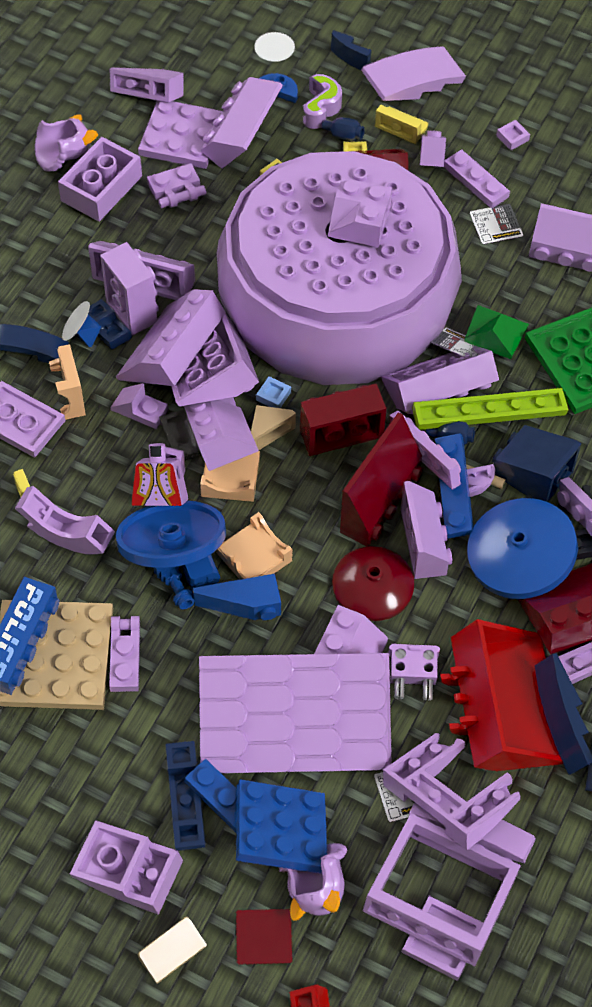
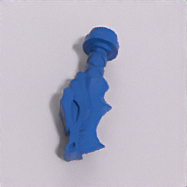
[154,566,195,610]

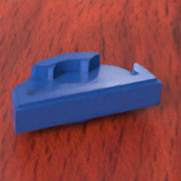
[259,73,298,103]

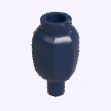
[322,117,365,142]
[426,421,475,445]

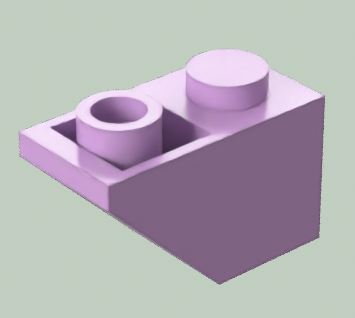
[420,130,446,167]

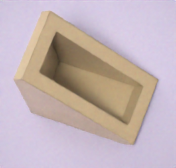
[251,405,296,451]

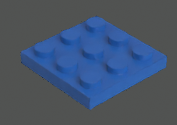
[236,780,327,874]

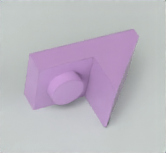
[111,384,169,429]

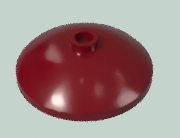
[332,546,414,621]

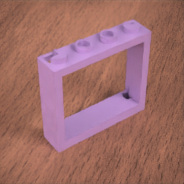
[363,813,521,966]

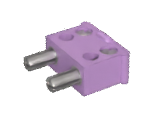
[388,644,440,701]

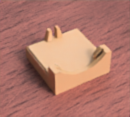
[49,344,86,420]
[201,451,260,502]
[216,512,292,580]

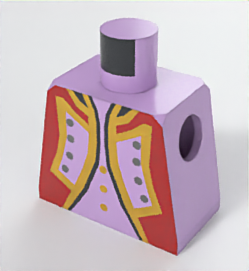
[132,443,188,506]

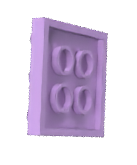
[138,100,223,169]

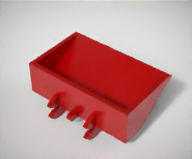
[440,619,564,771]

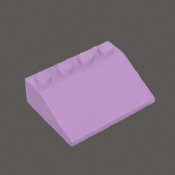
[116,289,226,386]
[171,313,259,406]

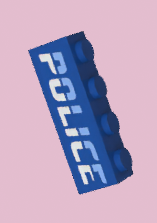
[0,577,59,695]

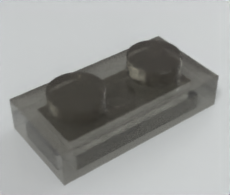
[159,409,202,461]

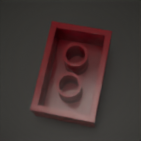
[300,384,387,456]

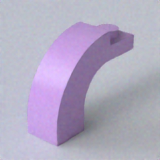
[15,486,115,554]

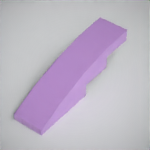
[409,803,535,863]

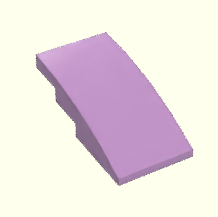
[361,47,466,101]

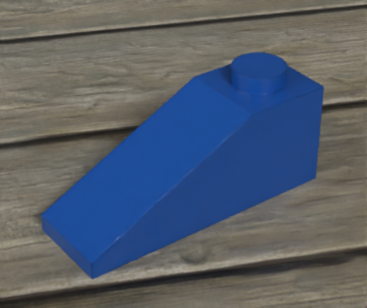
[193,574,281,620]

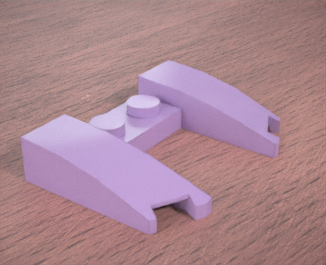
[383,733,520,850]

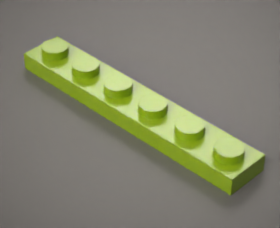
[412,388,568,430]

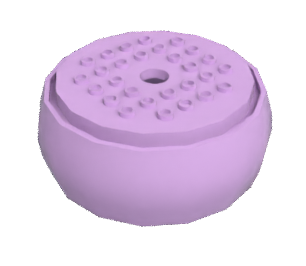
[217,151,462,385]

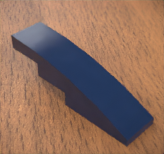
[535,653,592,775]

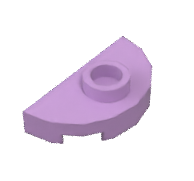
[467,464,495,497]

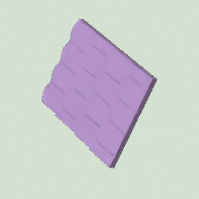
[199,653,392,773]

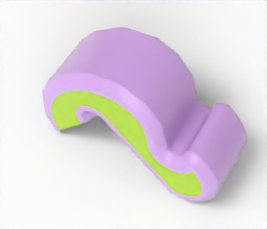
[303,74,342,129]

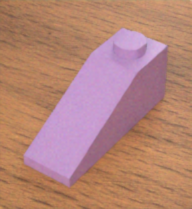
[110,68,183,102]

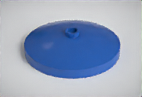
[467,498,578,599]
[116,501,226,568]

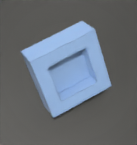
[256,376,291,408]

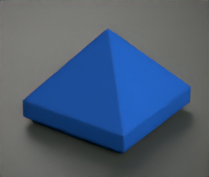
[75,315,102,347]

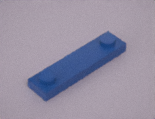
[435,433,473,539]

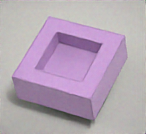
[496,120,530,150]

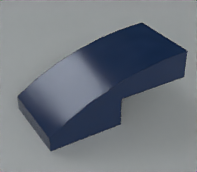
[331,30,371,70]
[88,299,132,350]

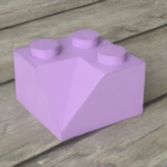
[328,177,392,247]

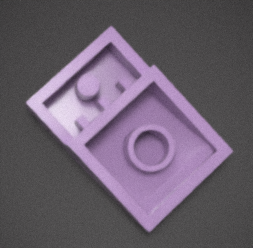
[70,821,183,915]

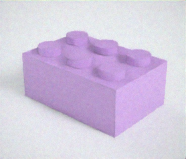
[58,137,142,222]
[100,242,159,335]

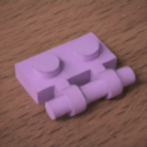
[147,163,206,208]

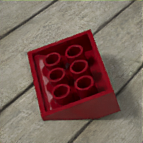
[340,412,423,547]
[518,564,592,654]

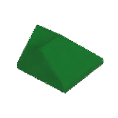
[464,305,529,359]

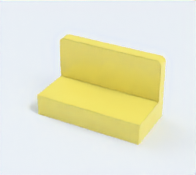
[375,105,428,144]

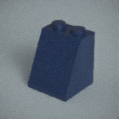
[492,425,582,502]

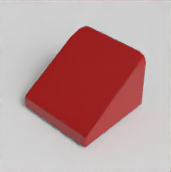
[290,984,330,1007]

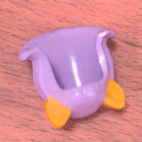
[35,114,98,172]
[279,843,347,921]

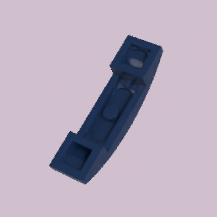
[0,324,69,363]
[166,741,205,851]

